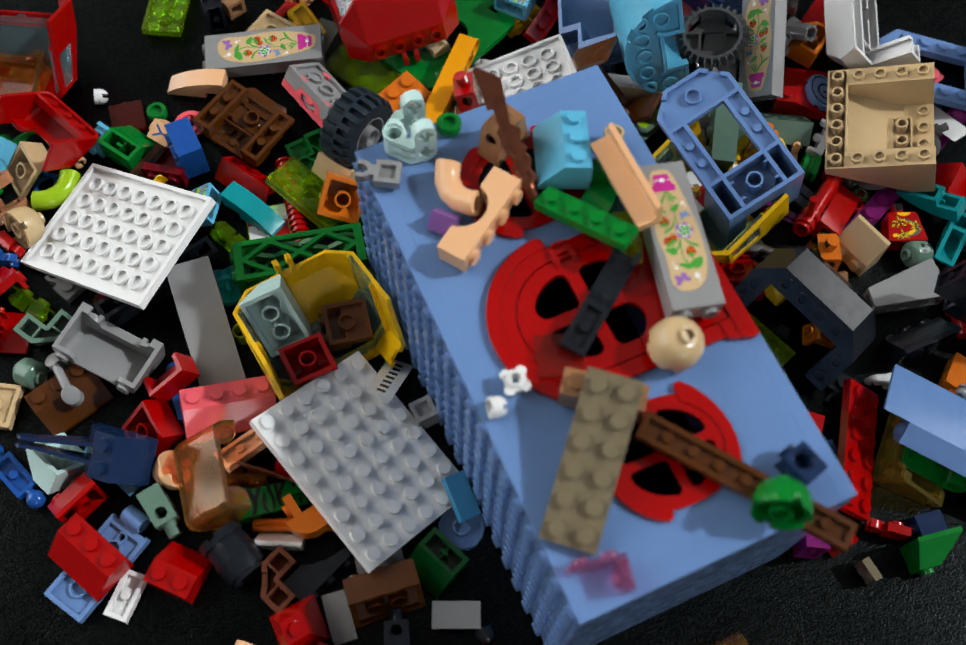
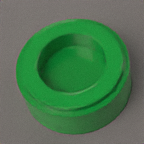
[146,102,168,122]
[436,113,462,138]

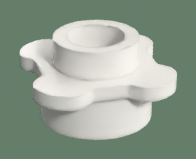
[500,365,531,396]

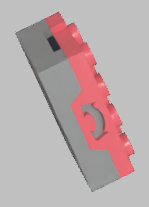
[282,62,346,128]

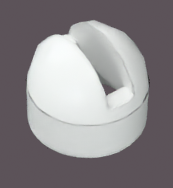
[93,89,109,105]
[486,396,508,419]

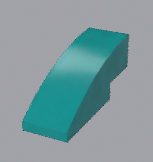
[220,181,286,237]
[896,184,966,223]
[933,213,966,267]

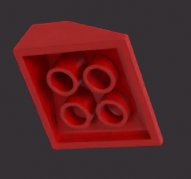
[770,67,828,120]

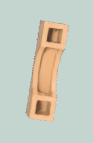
[437,166,523,273]

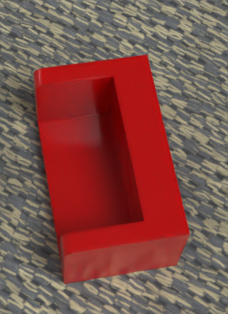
[143,352,200,401]

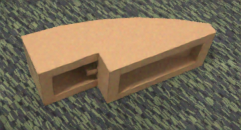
[167,69,228,98]

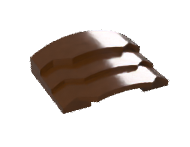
[193,79,295,167]

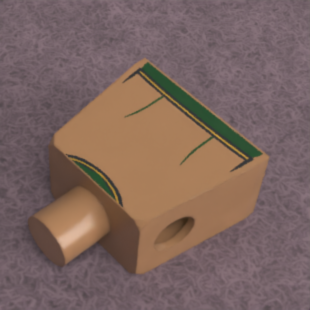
[478,104,528,167]

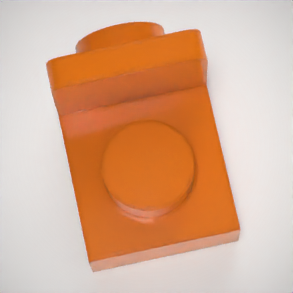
[802,322,835,349]

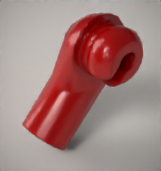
[275,2,298,18]

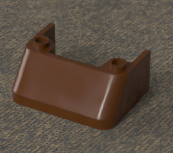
[572,36,662,123]

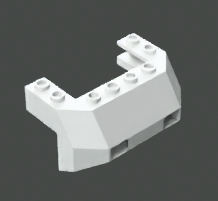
[824,0,921,69]

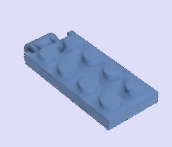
[44,504,151,624]

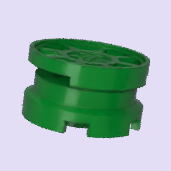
[799,152,822,183]

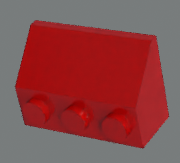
[47,513,134,602]

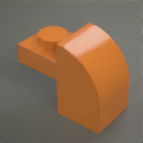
[282,493,331,539]

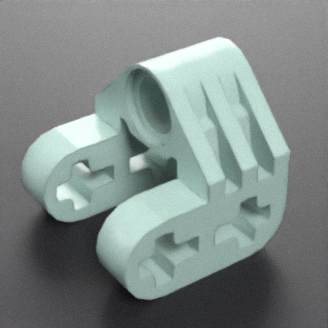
[382,90,437,165]

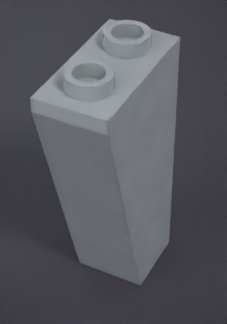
[862,258,944,314]

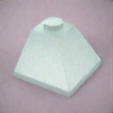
[26,432,85,495]

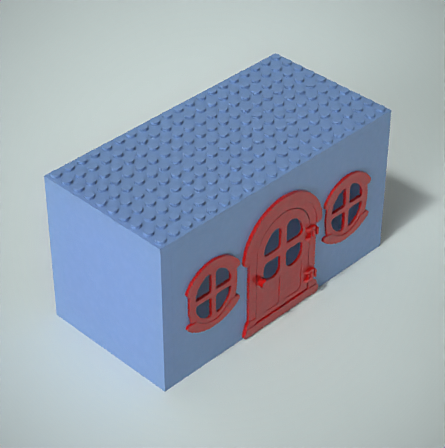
[353,65,858,645]

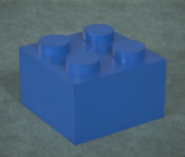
[163,116,210,179]

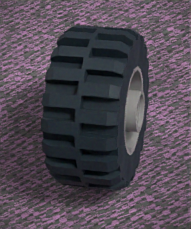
[319,86,393,169]

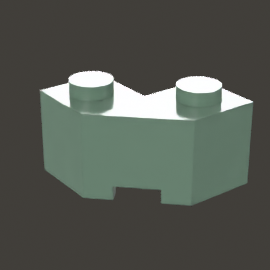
[13,309,72,346]

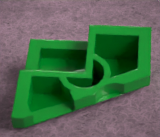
[284,128,322,178]

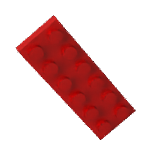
[837,378,879,522]

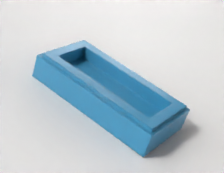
[441,470,481,523]

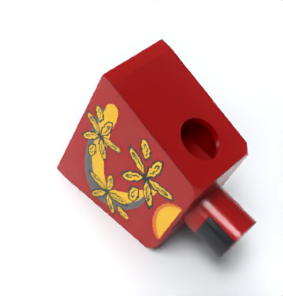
[881,203,928,251]

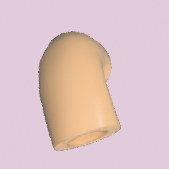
[435,158,483,217]

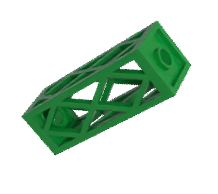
[229,222,369,295]

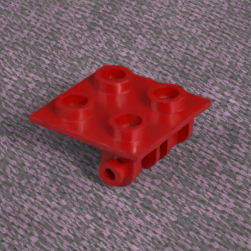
[0,307,37,355]

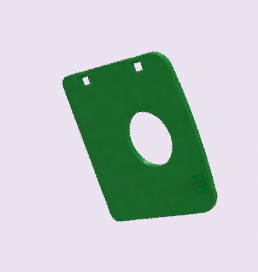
[380,0,515,91]

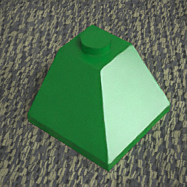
[899,526,963,577]

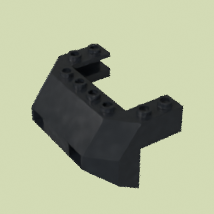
[734,245,876,391]

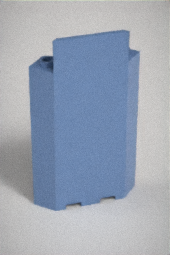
[883,364,966,477]

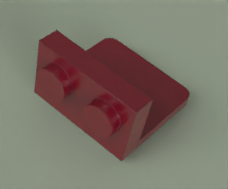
[141,147,190,188]

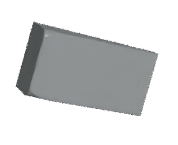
[321,589,358,645]

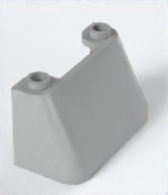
[52,302,165,395]

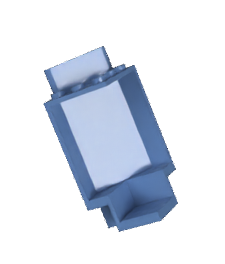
[558,0,624,74]

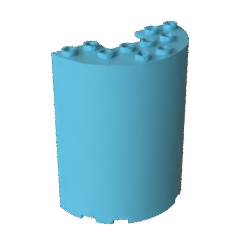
[608,0,690,93]

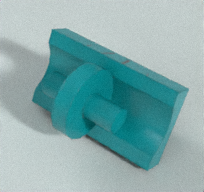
[213,265,242,307]

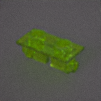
[210,221,248,252]
[8,285,55,322]

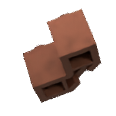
[261,545,300,613]

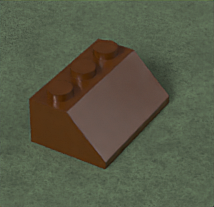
[24,363,115,435]
[342,558,426,628]

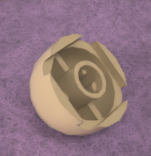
[3,206,46,249]
[647,316,705,373]

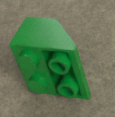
[97,125,161,172]

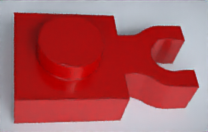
[864,517,912,542]

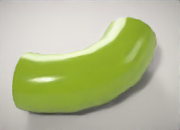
[31,169,81,211]

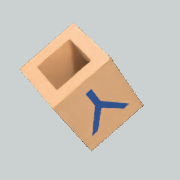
[147,118,170,148]

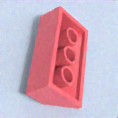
[179,376,276,442]

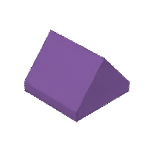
[427,208,462,237]

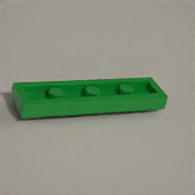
[533,185,639,252]

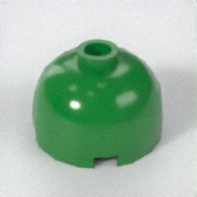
[750,474,813,531]

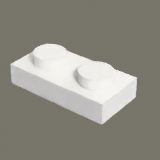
[103,570,147,624]

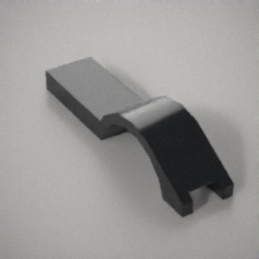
[559,248,642,359]

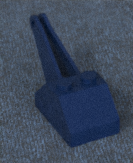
[15,423,158,486]

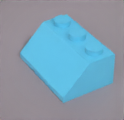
[532,111,593,189]

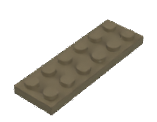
[539,366,645,555]

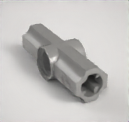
[786,17,818,42]

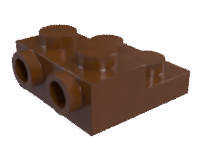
[318,297,374,352]

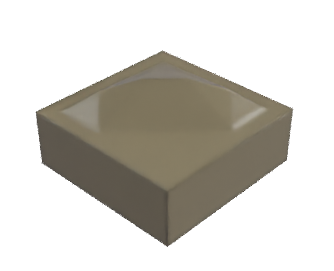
[854,557,883,586]

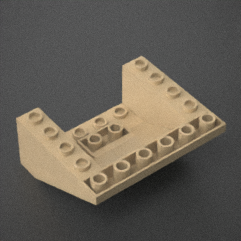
[825,62,936,192]

